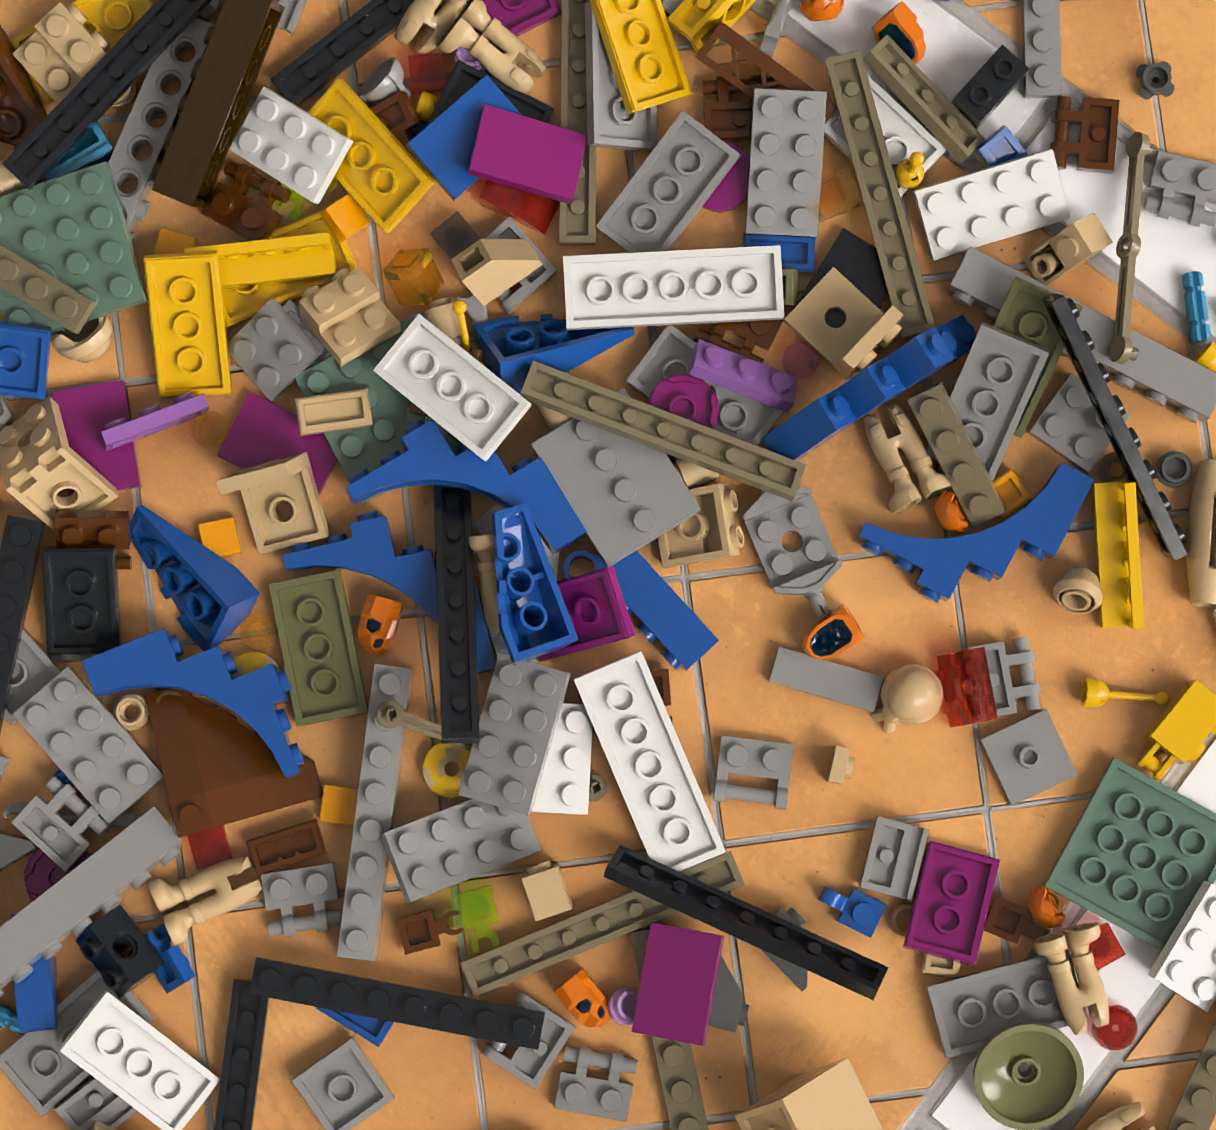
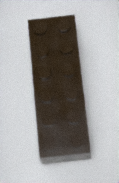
[151,0,285,208]

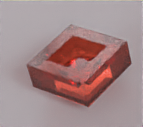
[408,53,447,94]
[187,825,233,870]
[1089,922,1126,970]

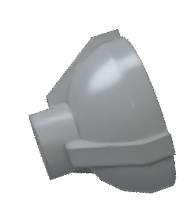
[359,57,411,104]

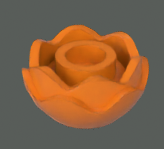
[799,0,844,21]
[934,489,971,533]
[1027,885,1066,928]

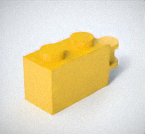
[1136,680,1216,781]

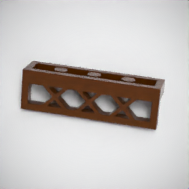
[695,20,837,124]

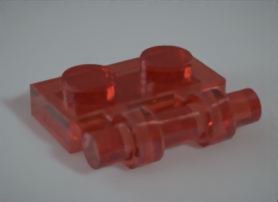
[935,647,998,728]

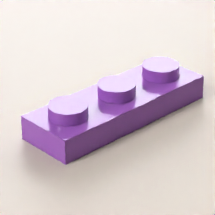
[689,339,798,412]
[100,392,209,452]

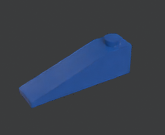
[473,314,634,394]
[492,502,579,663]
[130,505,260,652]

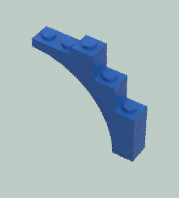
[762,314,976,461]
[346,419,587,555]
[856,462,1095,603]
[282,511,496,674]
[82,628,305,778]

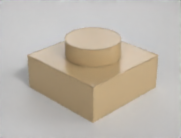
[826,745,855,784]

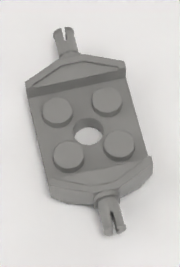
[742,487,842,618]

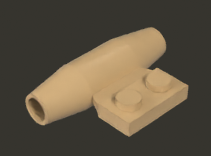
[1186,459,1216,607]

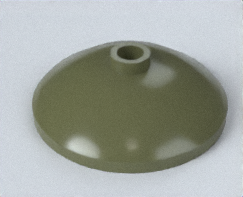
[973,1022,1084,1130]

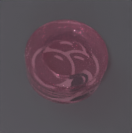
[782,342,819,379]

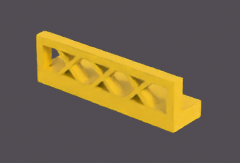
[667,0,756,53]
[184,232,337,289]
[1092,480,1144,629]

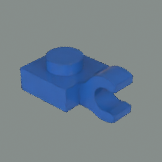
[818,887,887,938]
[144,923,196,994]

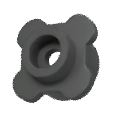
[1136,61,1174,99]

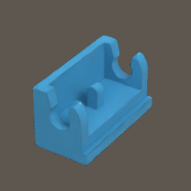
[45,122,114,181]

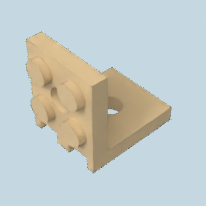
[784,267,903,380]
[0,396,118,531]
[216,452,330,555]

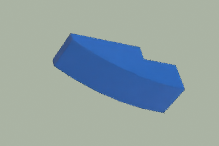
[11,913,57,1033]

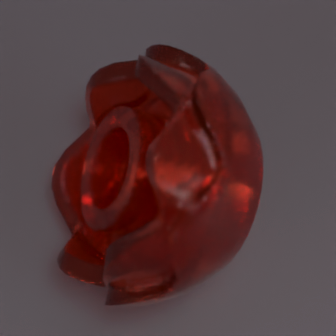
[1091,1005,1138,1051]

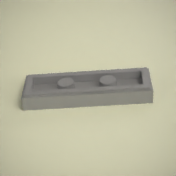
[768,646,884,712]

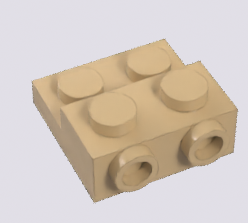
[12,2,111,104]
[299,267,401,366]
[658,484,744,568]

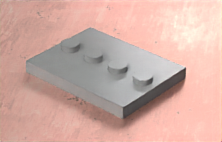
[531,387,701,567]

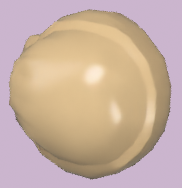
[51,315,113,363]
[871,664,943,733]

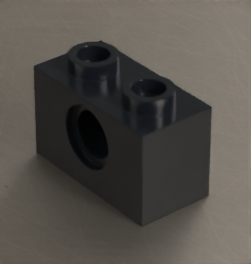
[952,44,1029,130]
[75,905,165,999]

